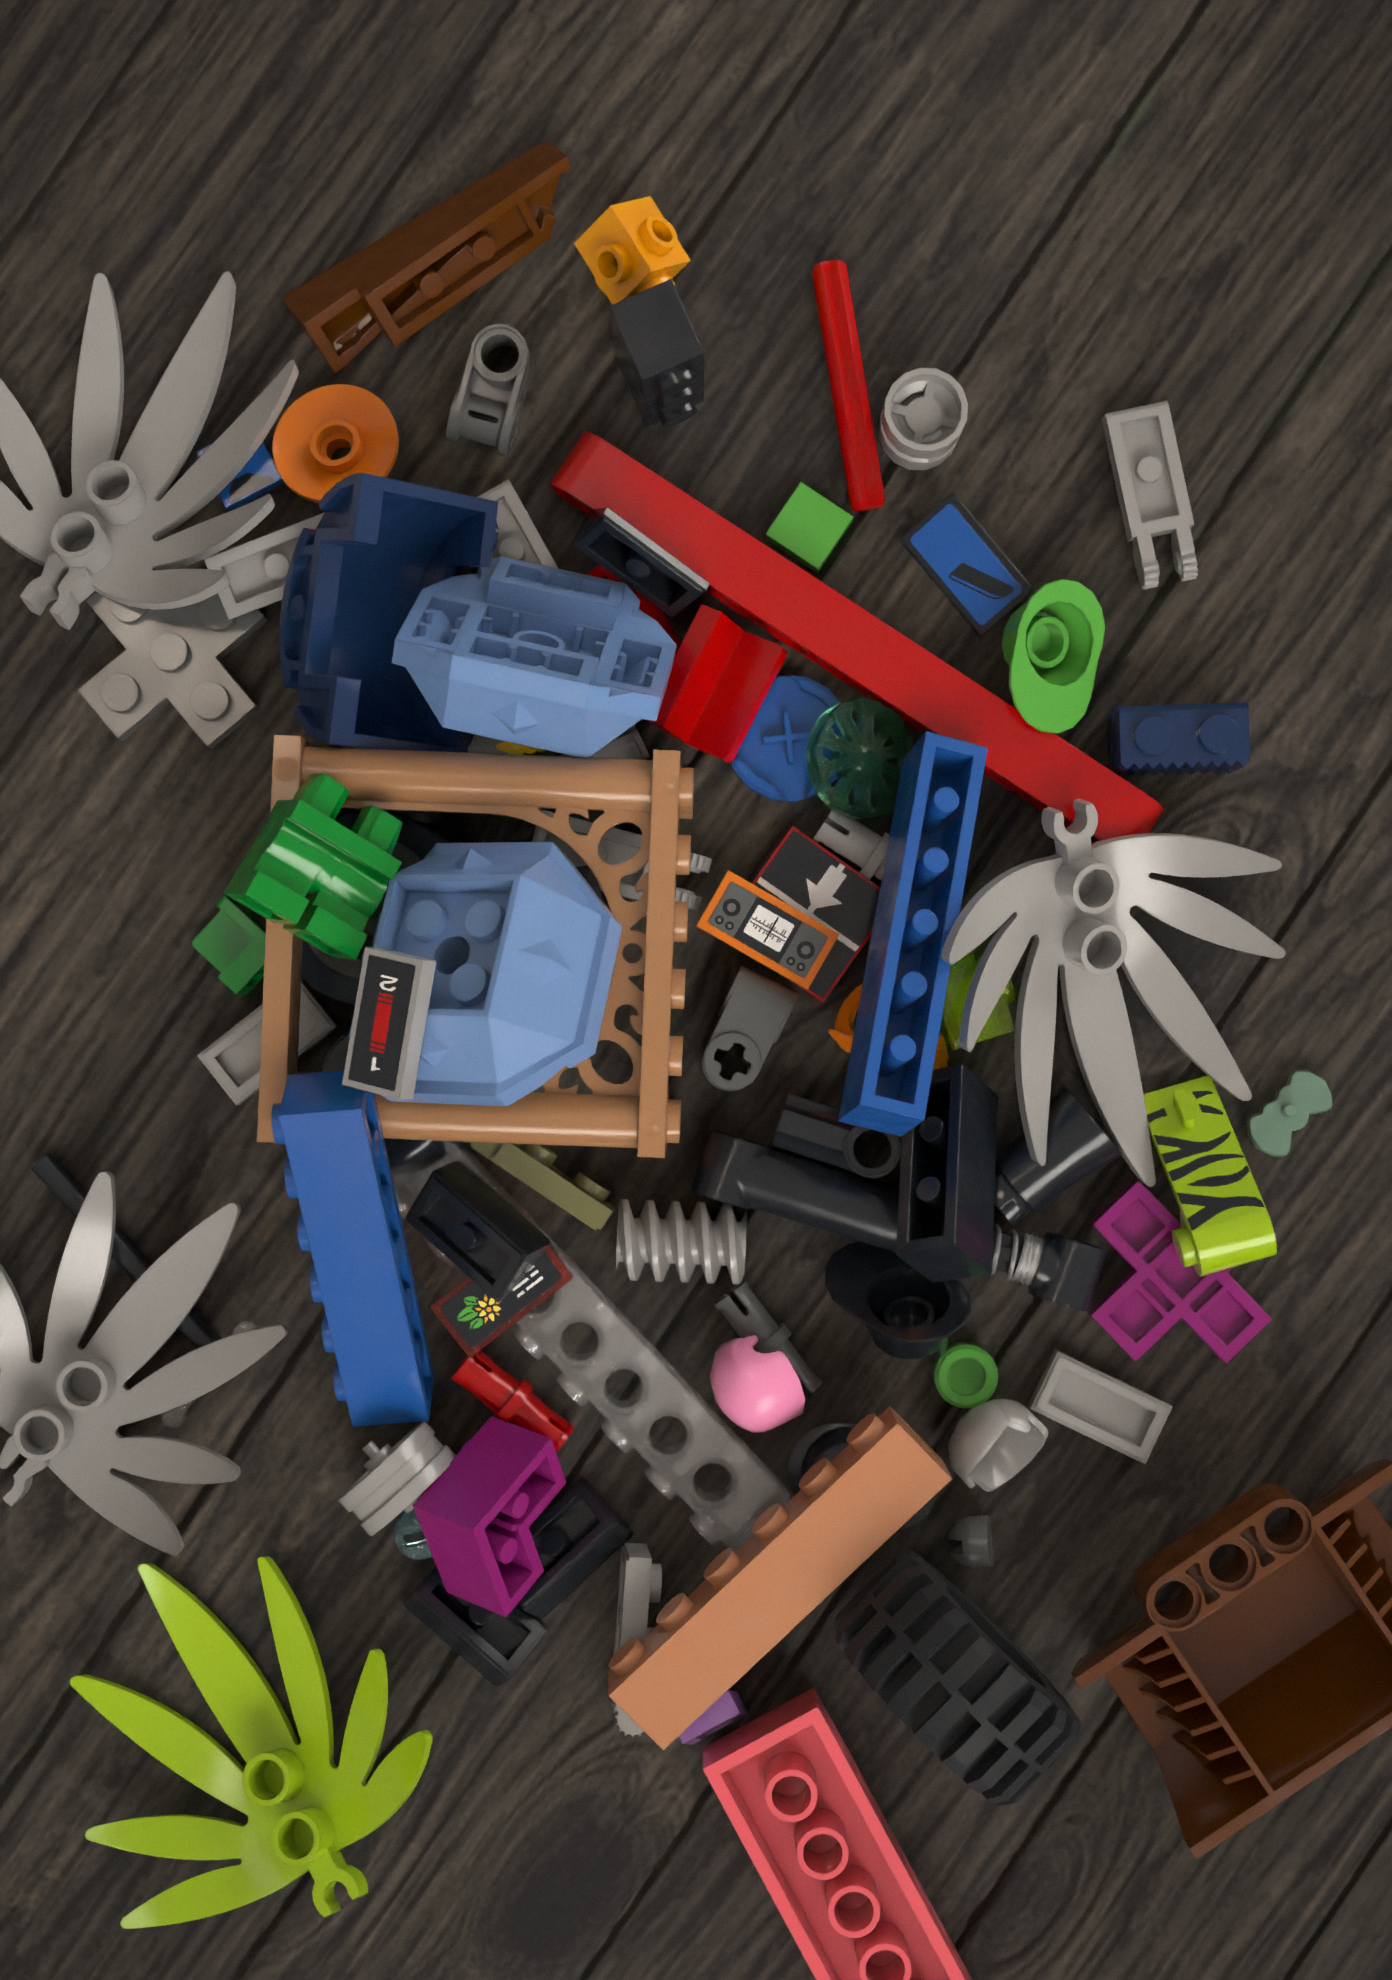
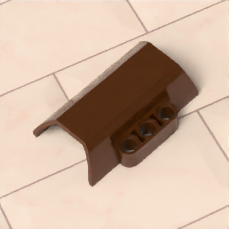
[1071,1458,1392,1860]

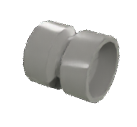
[878,368,968,470]

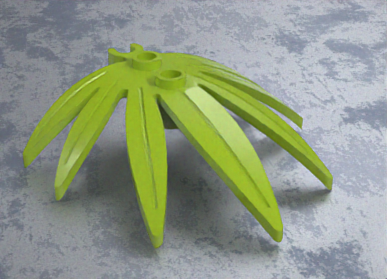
[70,1556,432,1929]

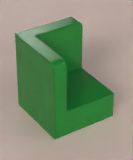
[192,895,266,995]

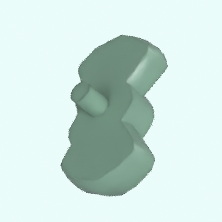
[1246,1070,1333,1157]

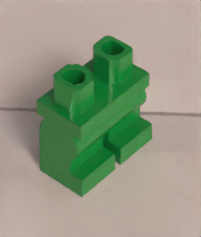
[223,773,403,960]

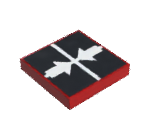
[752,826,880,1003]

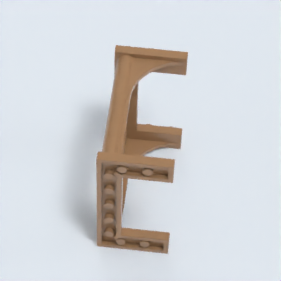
[257,735,694,1158]

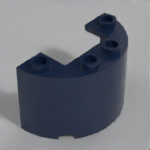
[279,473,499,753]

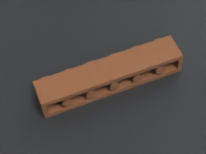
[608,1406,952,1751]

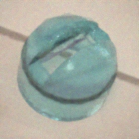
[394,1509,432,1560]

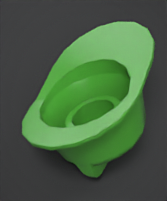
[1002,579,1105,734]

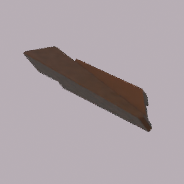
[283,142,571,373]

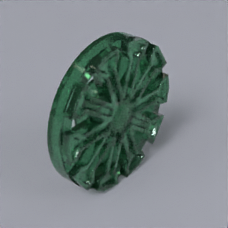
[807,698,914,819]

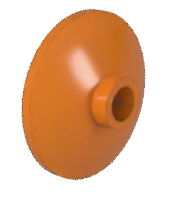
[272,384,399,503]

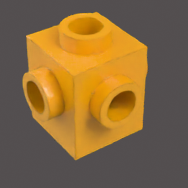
[574,196,691,305]

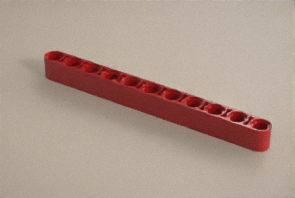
[549,431,1164,844]

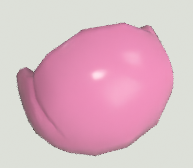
[710,1335,805,1433]

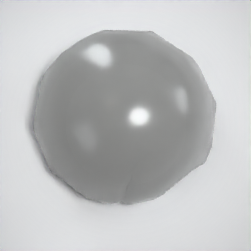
[948,1398,1049,1492]

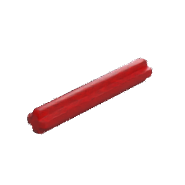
[812,260,885,511]

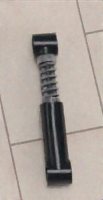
[691,1129,1107,1312]

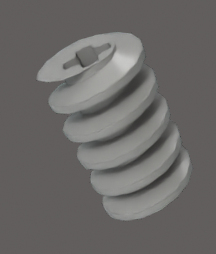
[616,1199,747,1284]

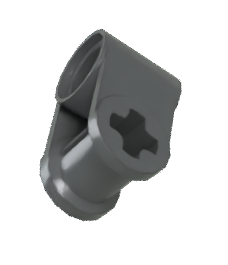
[446,324,533,457]
[701,965,799,1092]

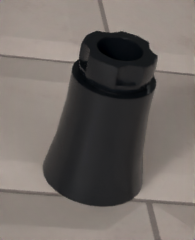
[994,1086,1123,1225]

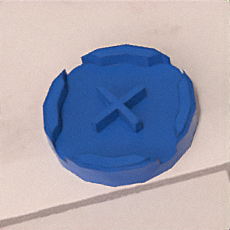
[730,675,851,802]

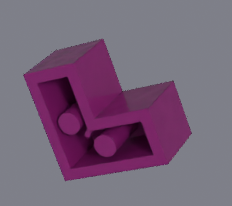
[413,1416,566,1617]

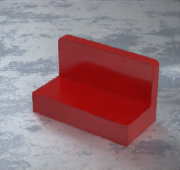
[645,604,787,763]

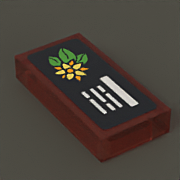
[430,1225,574,1358]

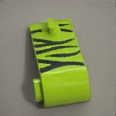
[1143,1075,1277,1277]

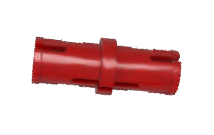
[450,1346,575,1452]

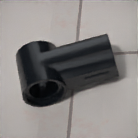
[772,1093,901,1179]

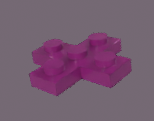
[1088,1179,1274,1364]

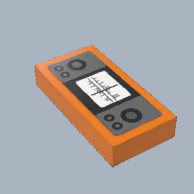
[696,870,840,990]

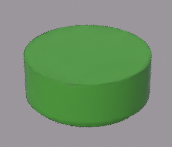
[932,1342,998,1408]

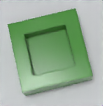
[765,482,853,573]

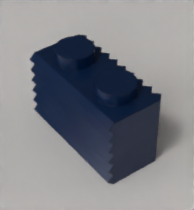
[1107,702,1250,777]

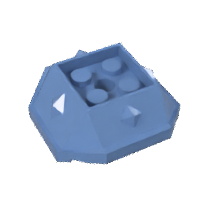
[392,556,677,758]
[348,842,622,1106]

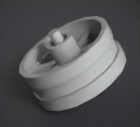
[337,1421,456,1536]

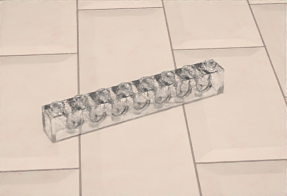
[391,1142,790,1551]

